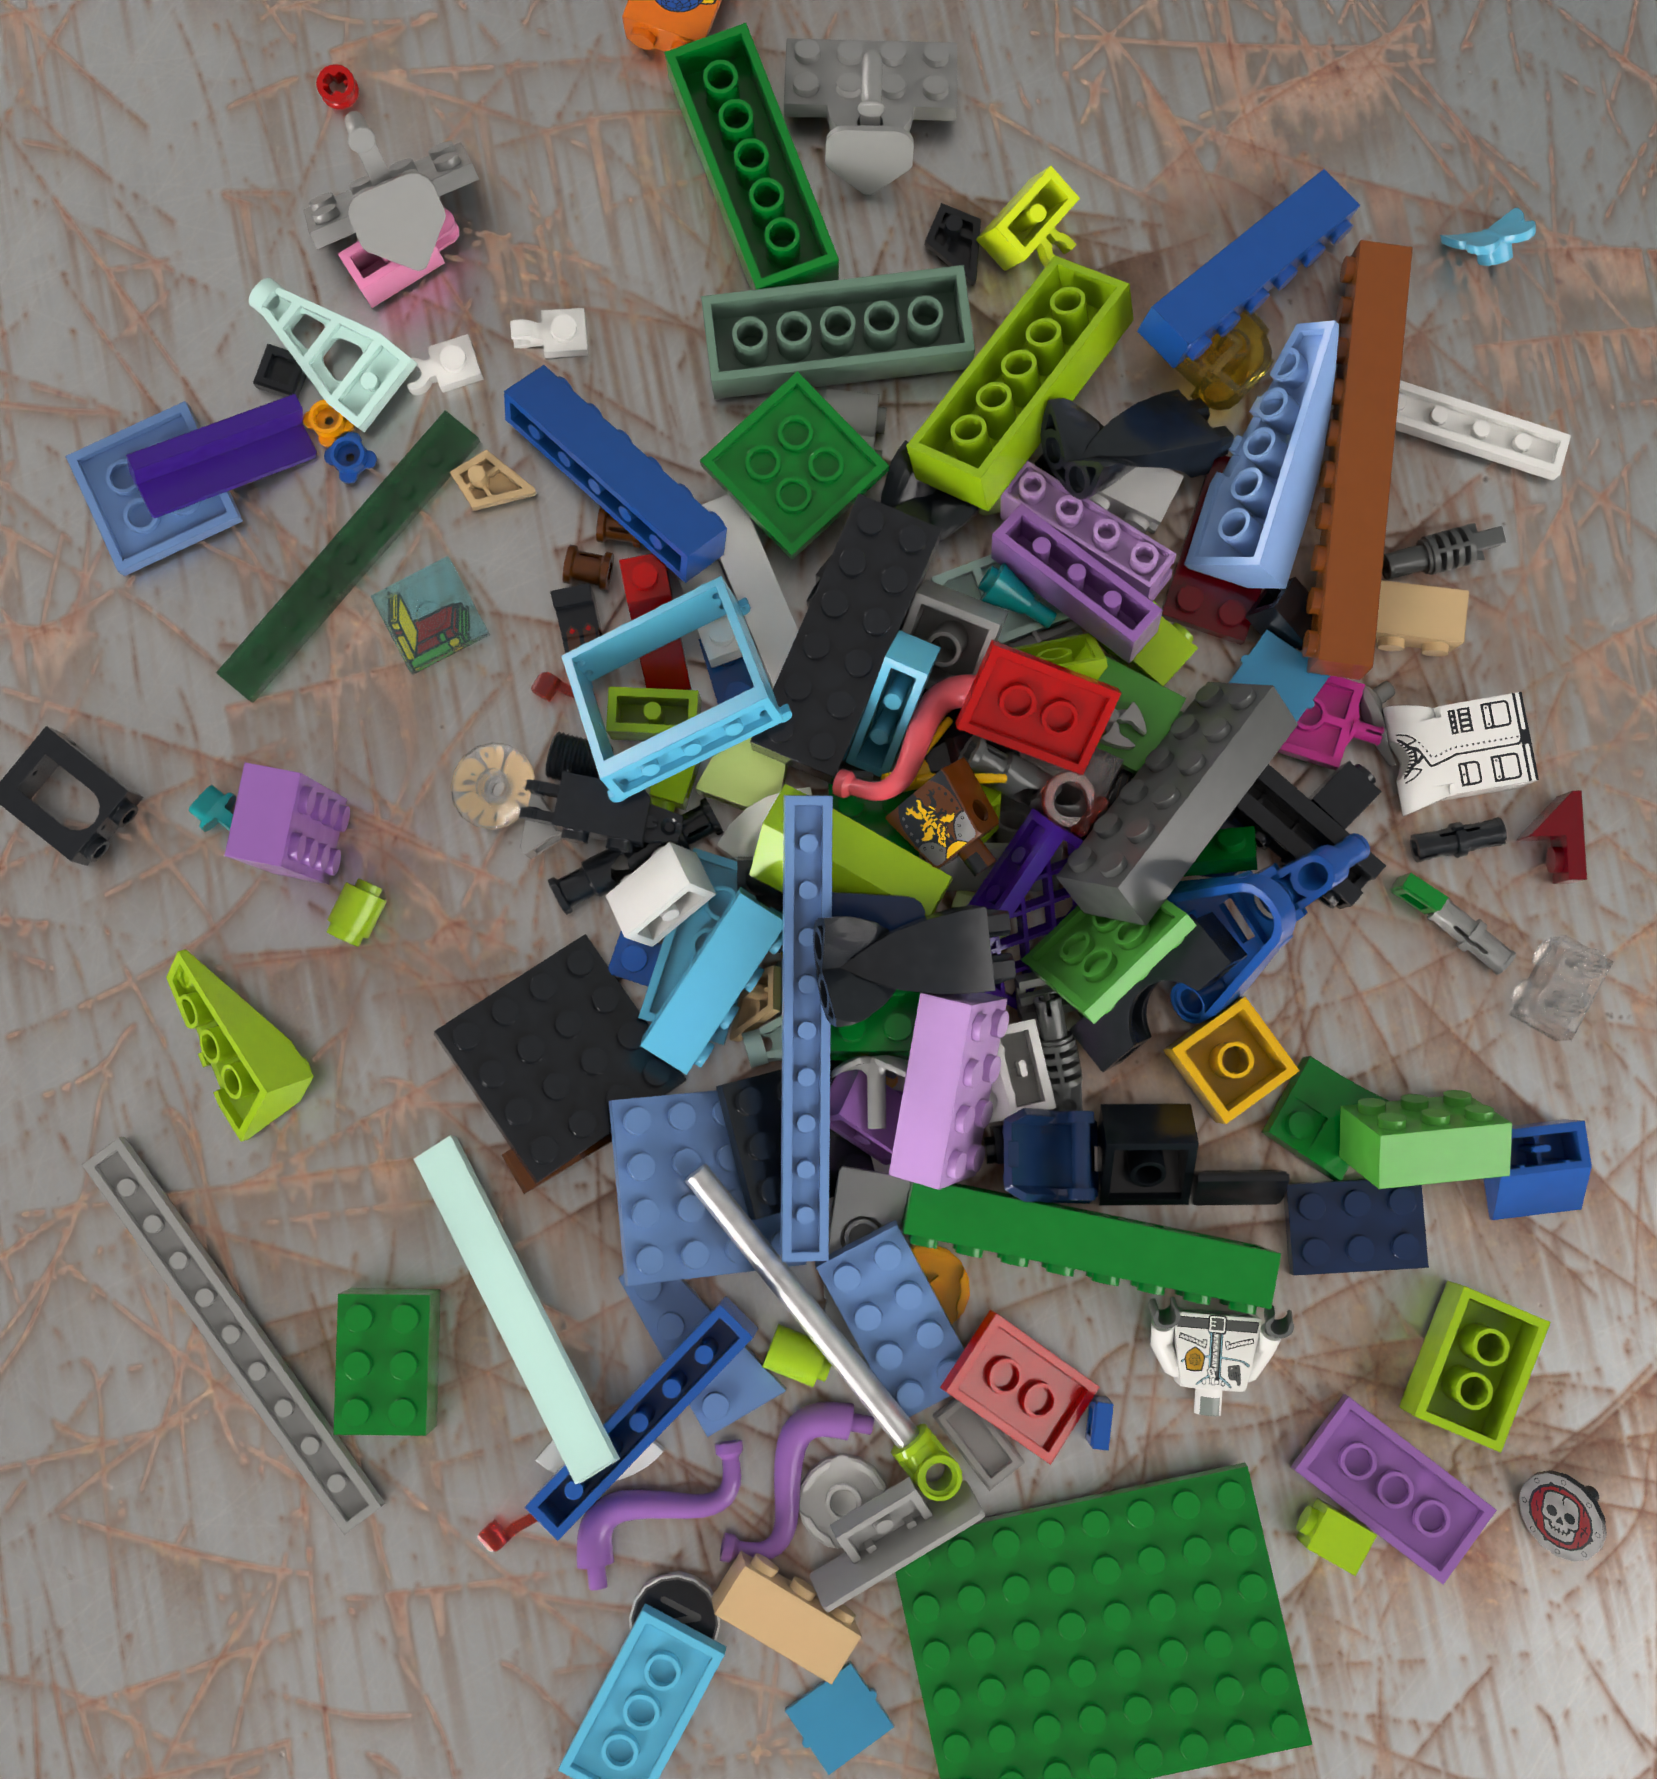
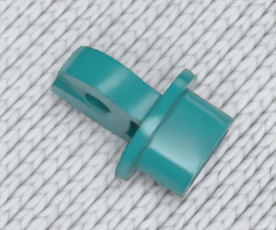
[189,785,236,832]

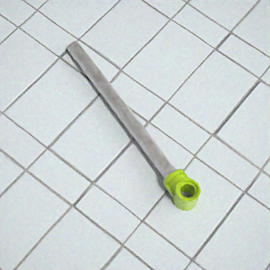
[685,1164,962,1502]

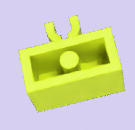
[976,166,1080,271]

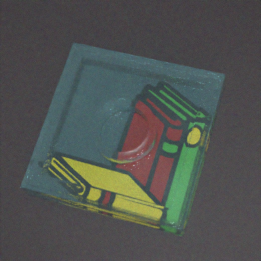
[371,556,490,675]

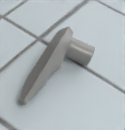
[1360,681,1395,766]

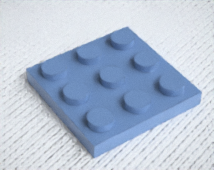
[65,401,243,576]

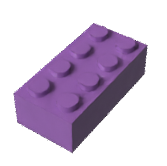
[224,762,350,885]

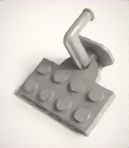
[784,38,957,195]
[304,111,479,271]

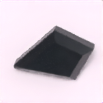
[924,203,981,285]

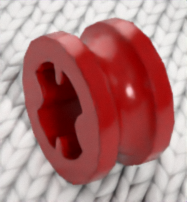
[316,64,359,109]

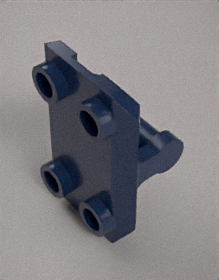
[1003,1108,1099,1204]

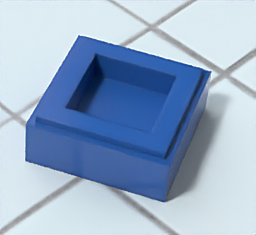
[1085,1395,1114,1451]

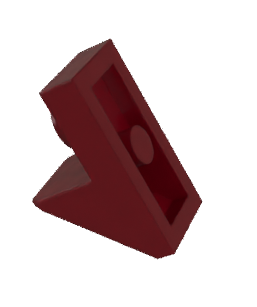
[1517,790,1587,884]

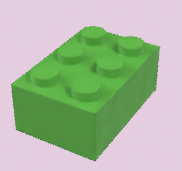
[1339,1090,1512,1189]

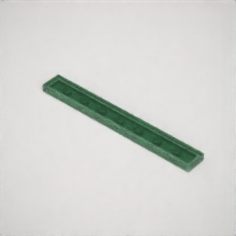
[216,410,481,703]

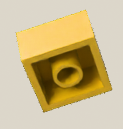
[1163,996,1300,1124]

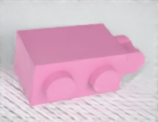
[338,208,459,308]

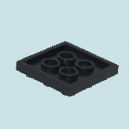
[716,1060,875,1220]

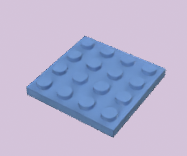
[609,1090,807,1286]

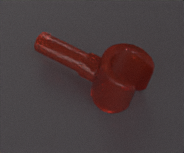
[531,672,596,702]
[478,1513,538,1552]

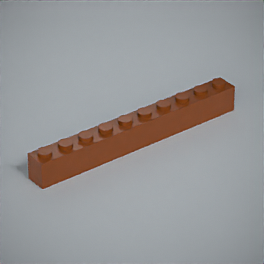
[1302,240,1413,680]

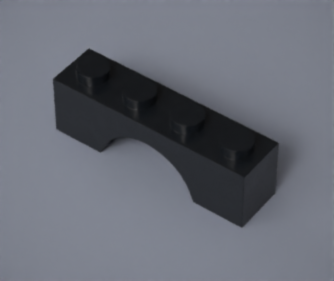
[1069,912,1248,1072]

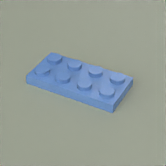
[815,1220,965,1417]

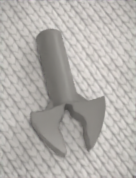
[1099,702,1147,750]

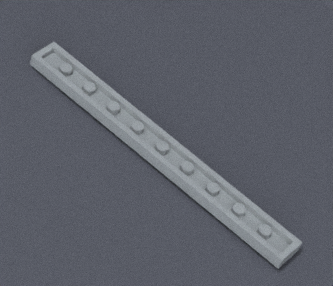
[82,1137,385,1535]

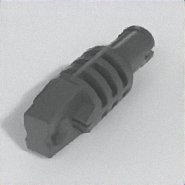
[1382,523,1506,580]
[1033,993,1083,1111]

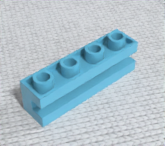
[640,887,783,1075]

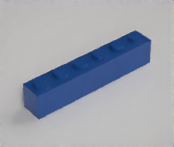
[1137,169,1360,369]
[504,365,727,583]
[524,1296,758,1541]

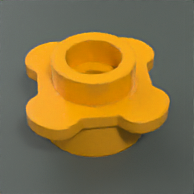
[303,399,355,447]

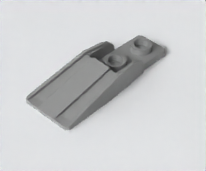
[823,1166,911,1348]

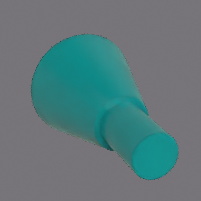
[978,563,1057,628]

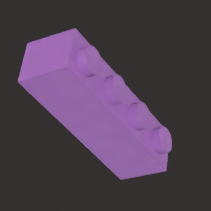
[991,503,1163,663]

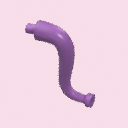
[720,1402,874,1563]
[577,1440,743,1590]

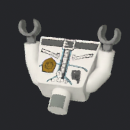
[1148,1297,1294,1416]

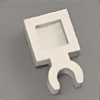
[407,334,484,395]

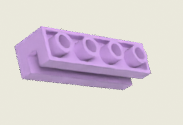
[1000,461,1176,602]

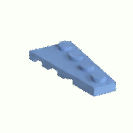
[618,1274,787,1437]

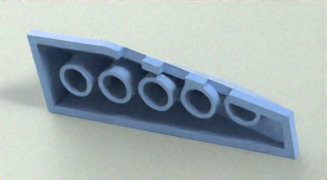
[1184,320,1339,589]

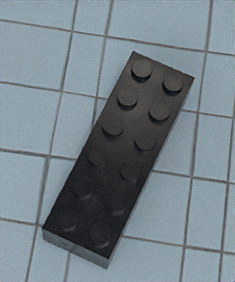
[750,494,942,784]

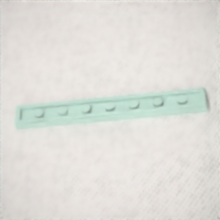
[414,1135,620,1484]

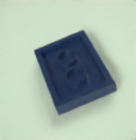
[1284,1179,1429,1276]

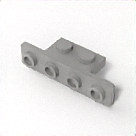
[810,1477,985,1612]

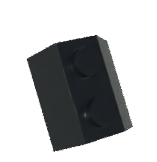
[1097,1103,1199,1206]

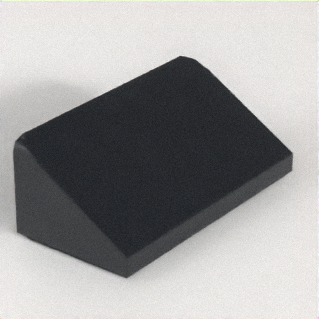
[1191,1170,1290,1206]

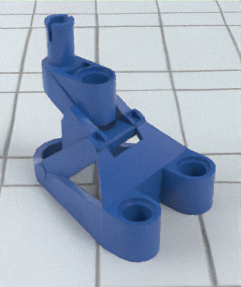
[1167,833,1370,1024]

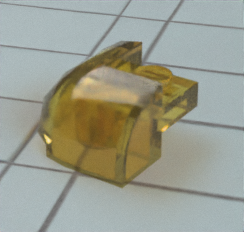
[1163,310,1274,410]

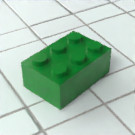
[333,1288,441,1436]

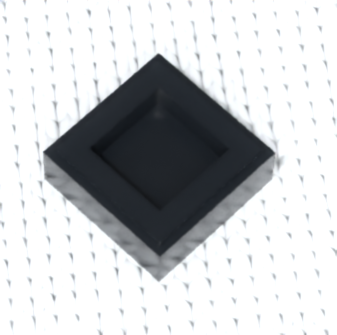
[253,344,307,398]

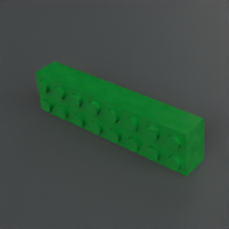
[900,1182,1281,1315]

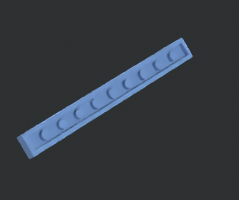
[781,795,833,1262]

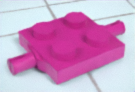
[1278,676,1384,771]

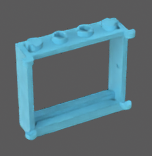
[561,576,792,803]

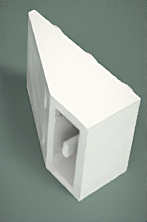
[905,1019,1056,1123]

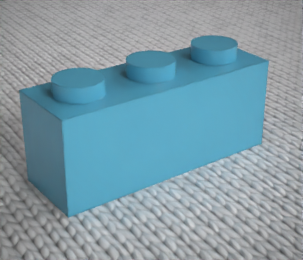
[846,630,941,777]

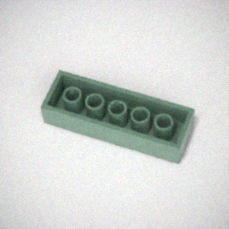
[701,265,975,399]

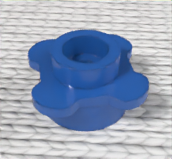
[324,432,377,484]

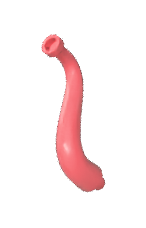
[832,674,976,801]

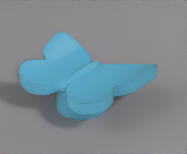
[1440,208,1536,266]

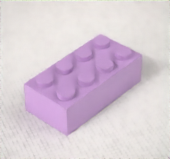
[889,992,1009,1190]

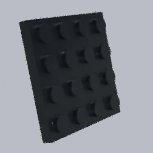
[434,934,686,1184]

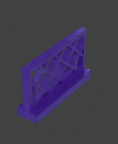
[967,808,1084,1010]

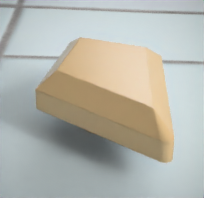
[450,449,537,511]
[729,966,781,1042]

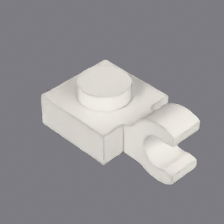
[510,308,588,358]

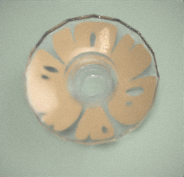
[450,742,535,830]

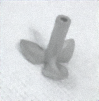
[831,1055,908,1129]

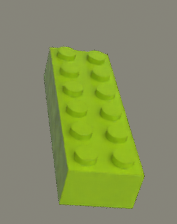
[906,256,1134,512]

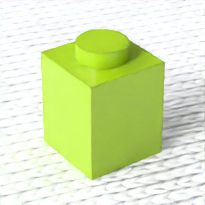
[1296,1497,1377,1576]

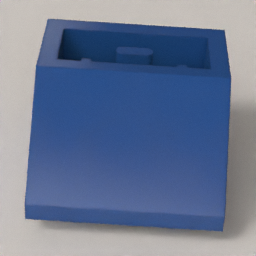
[1484,1119,1592,1220]

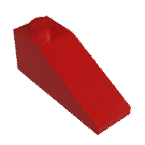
[619,553,692,690]

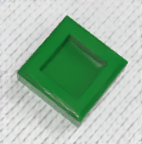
[1390,873,1449,914]

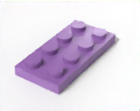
[1291,1394,1497,1585]

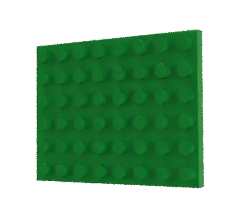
[895,1462,1313,1779]

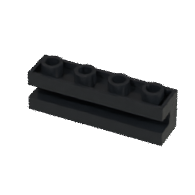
[1227,764,1386,909]

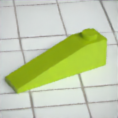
[749,784,953,917]
[166,949,314,1142]

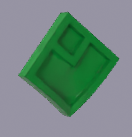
[1261,1056,1389,1181]

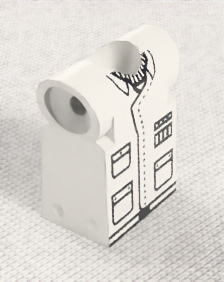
[1382,692,1539,816]

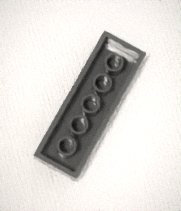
[1056,682,1298,926]

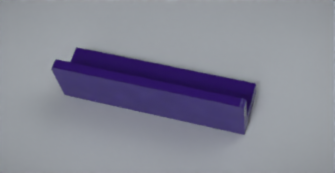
[126,394,317,518]

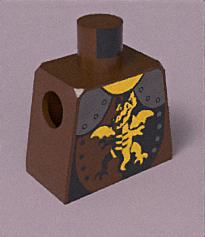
[885,757,999,877]

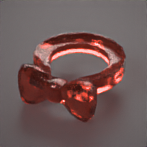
[1041,772,1109,837]

